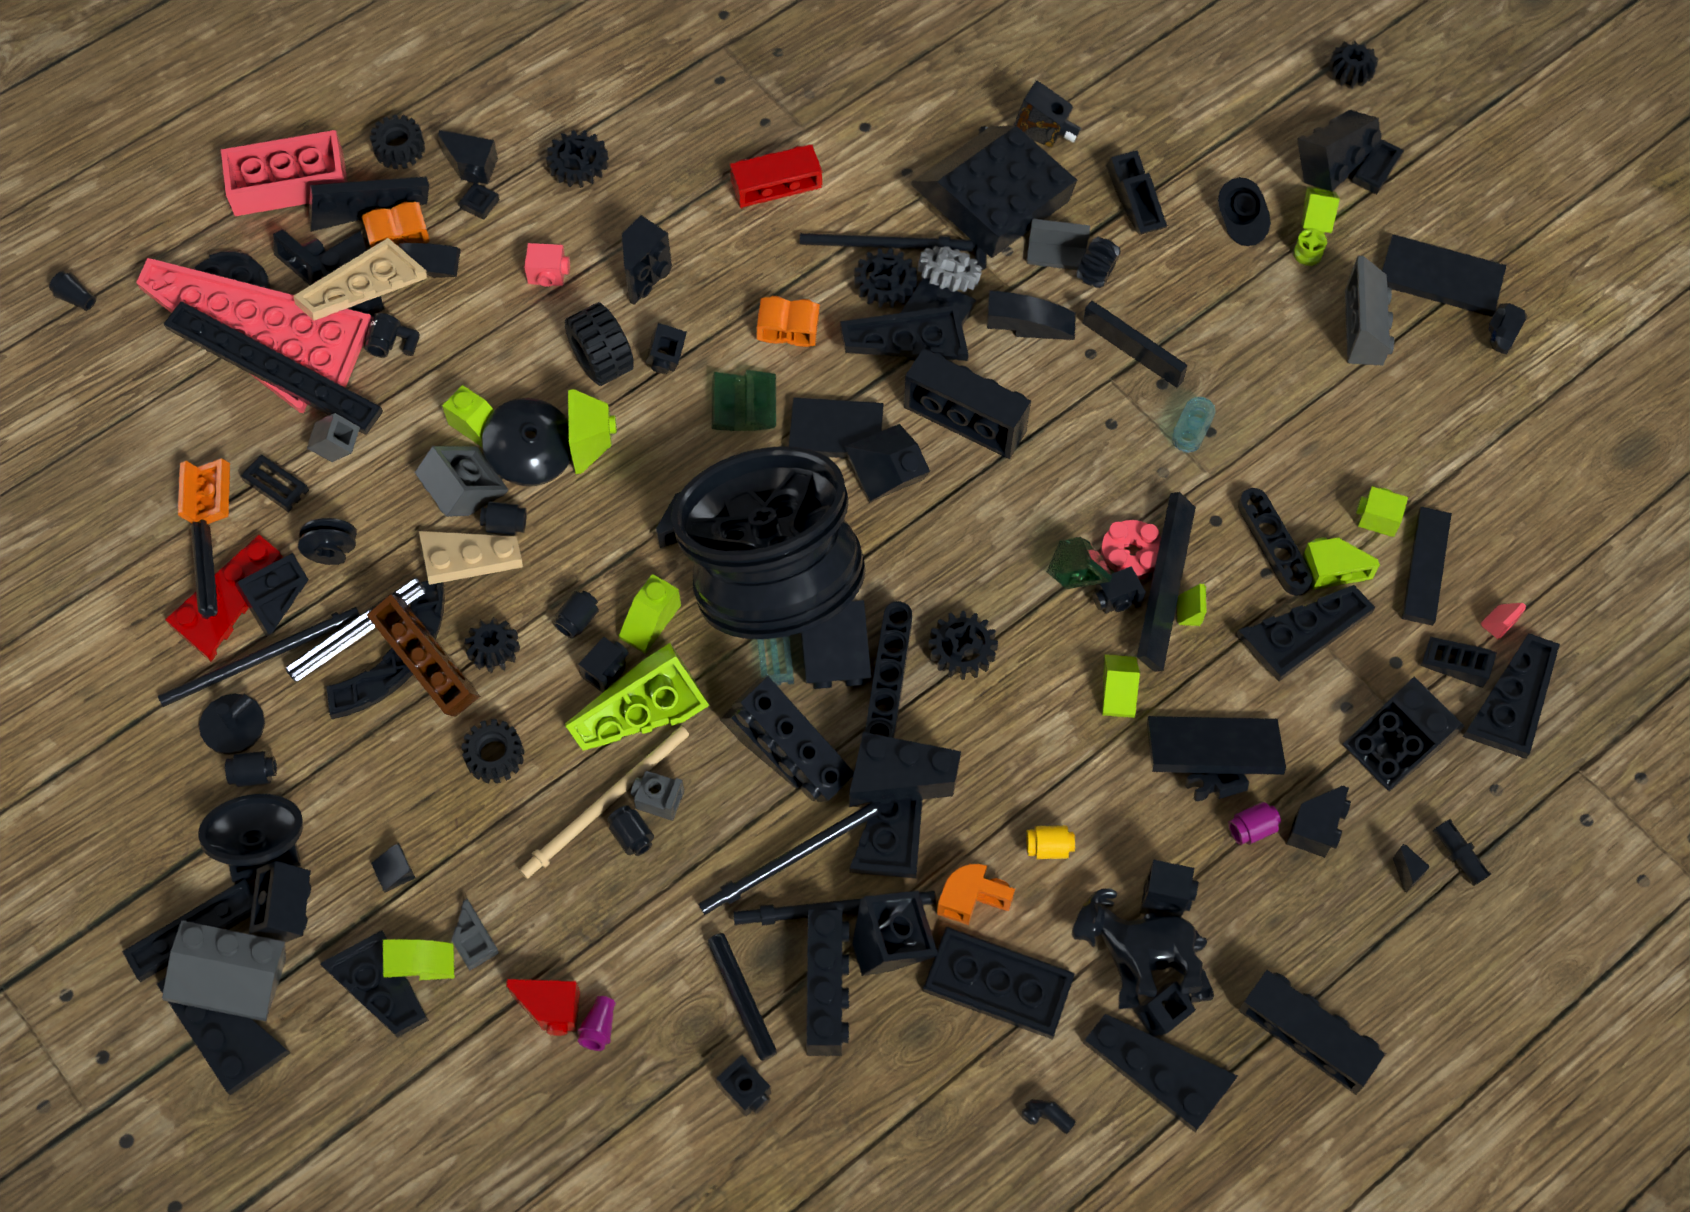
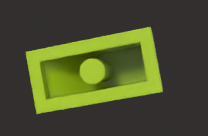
[1301,186,1340,234]
[442,385,495,448]
[1302,537,1380,590]
[619,574,681,654]

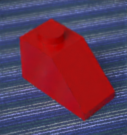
[507,979,580,1036]

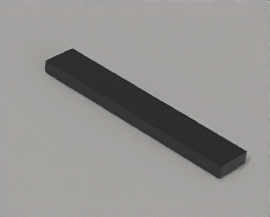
[1137,492,1196,672]

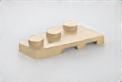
[419,531,523,585]

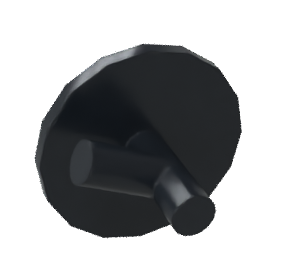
[199,693,265,755]

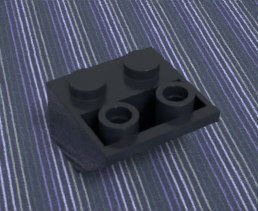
[622,215,672,305]

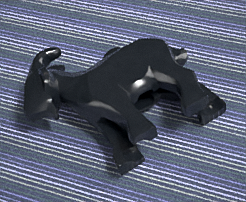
[1072,889,1214,1009]

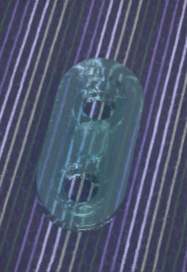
[1172,397,1216,453]

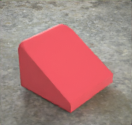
[1481,603,1526,639]

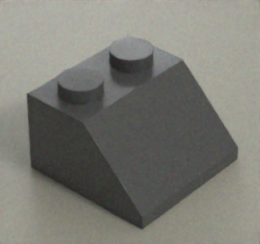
[415,446,509,517]

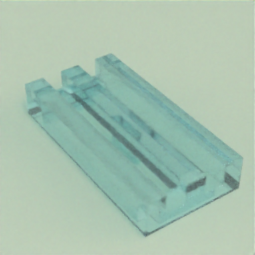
[757,636,794,686]

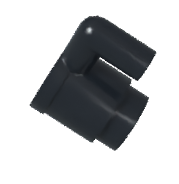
[365,313,420,358]

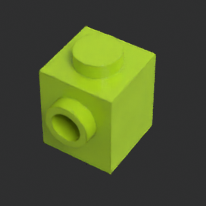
[1356,486,1408,537]

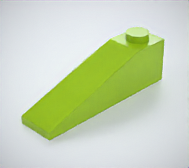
[565,643,710,751]

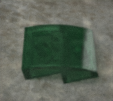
[712,370,776,431]

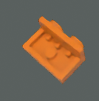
[178,458,230,524]

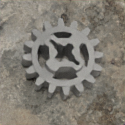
[918,246,982,292]

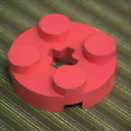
[1101,520,1161,580]

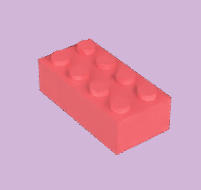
[221,130,347,216]

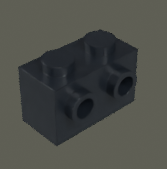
[249,861,311,943]

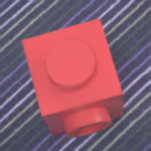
[524,243,570,287]

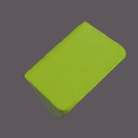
[1177,584,1207,626]

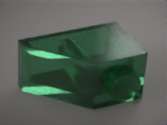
[1046,537,1112,589]

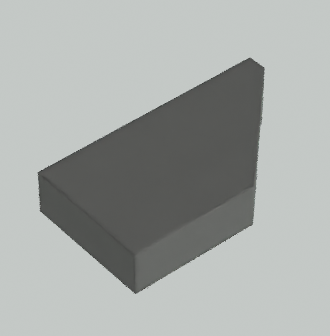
[451,899,499,971]

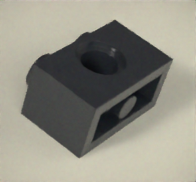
[1140,860,1198,917]

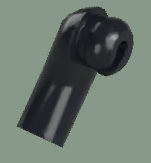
[1021,1099,1076,1134]

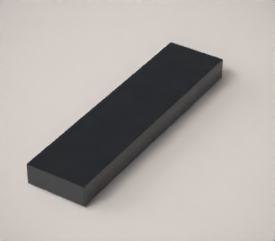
[1082,301,1188,388]
[1402,507,1452,626]
[122,879,254,982]

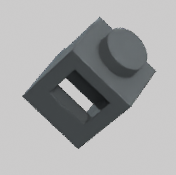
[631,771,685,821]

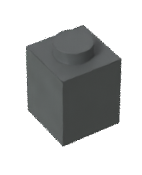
[307,413,360,462]

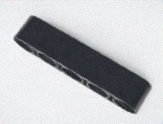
[865,601,912,738]

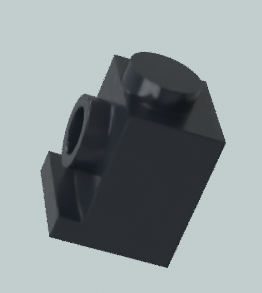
[645,323,687,374]
[1093,566,1146,614]
[578,637,629,693]
[1132,981,1196,1037]
[716,1055,772,1117]

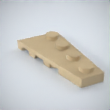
[294,238,427,321]

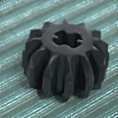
[1329,40,1378,89]
[1076,236,1121,288]
[465,617,520,674]

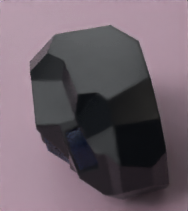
[1489,303,1528,355]

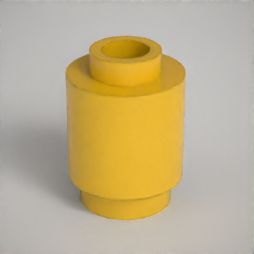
[1026,825,1075,859]

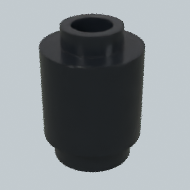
[480,502,527,535]
[553,591,599,639]
[225,751,277,787]
[607,805,654,856]

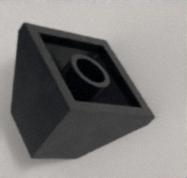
[844,424,930,503]
[852,891,938,976]

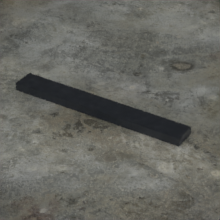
[164,301,383,435]

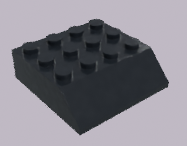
[911,126,1077,258]

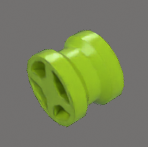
[1294,229,1327,266]

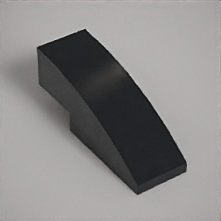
[1106,150,1167,235]
[987,291,1076,340]

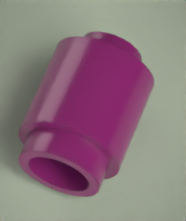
[1228,802,1281,845]

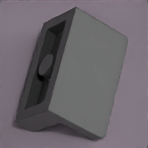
[1027,219,1090,270]

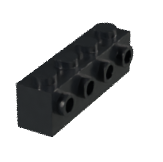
[731,676,854,802]
[807,910,849,1056]
[1238,970,1386,1095]

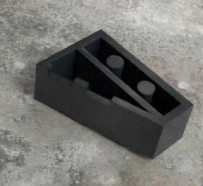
[1297,110,1382,192]

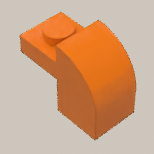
[937,864,1015,925]

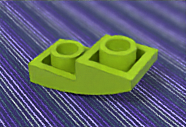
[383,939,454,980]

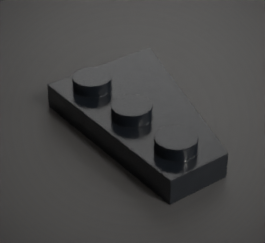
[316,231,385,317]
[320,930,429,1038]

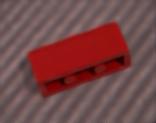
[730,144,822,208]

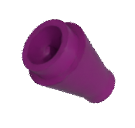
[577,996,616,1051]

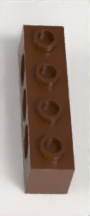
[367,594,481,717]

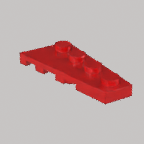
[165,535,283,662]

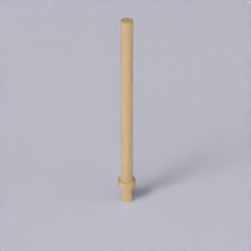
[519,726,689,879]

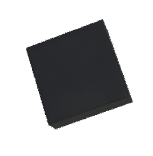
[459,182,500,220]

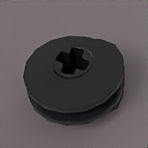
[298,518,357,565]

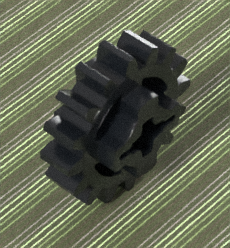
[546,130,609,187]
[854,248,917,308]
[928,611,998,680]

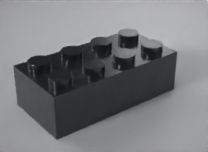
[904,349,1031,459]

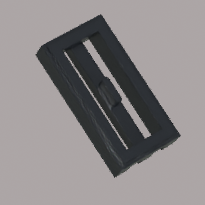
[241,454,309,512]

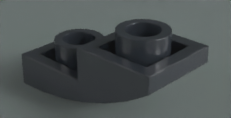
[399,243,461,278]

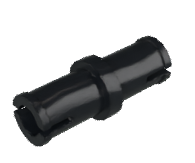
[1433,819,1491,886]

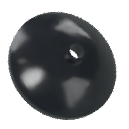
[482,398,572,486]
[198,794,303,866]

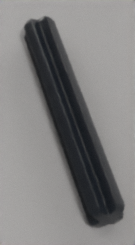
[191,520,218,619]
[708,933,777,1061]

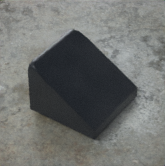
[371,843,415,893]
[1393,844,1430,893]

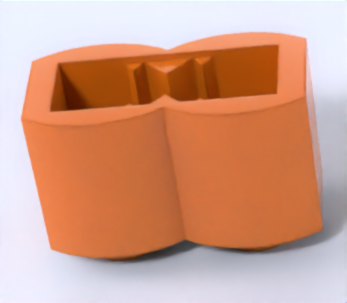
[362,202,430,248]
[757,296,820,347]

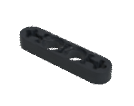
[1238,488,1313,596]

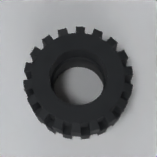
[565,302,634,386]

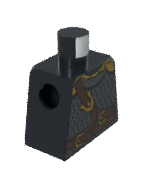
[1013,80,1082,147]

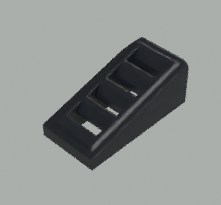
[1421,637,1497,688]

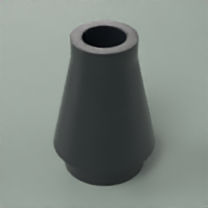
[49,271,96,311]

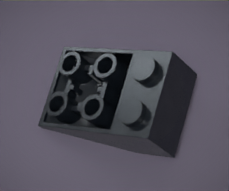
[1343,676,1465,792]

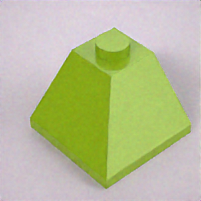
[568,389,617,474]

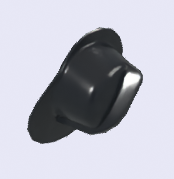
[1218,177,1271,247]

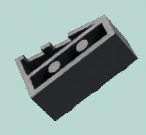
[849,732,961,807]

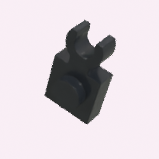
[1185,773,1249,801]

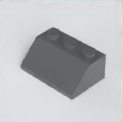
[1345,256,1394,366]
[162,921,286,1021]

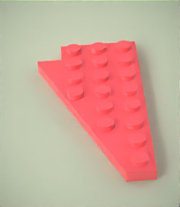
[136,258,372,414]

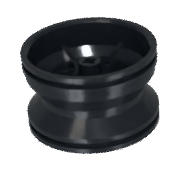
[671,446,866,639]

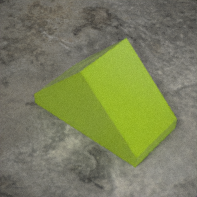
[1102,655,1140,718]

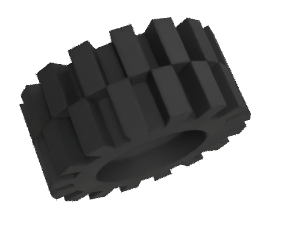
[370,115,425,170]
[461,719,524,784]

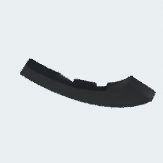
[326,581,445,719]

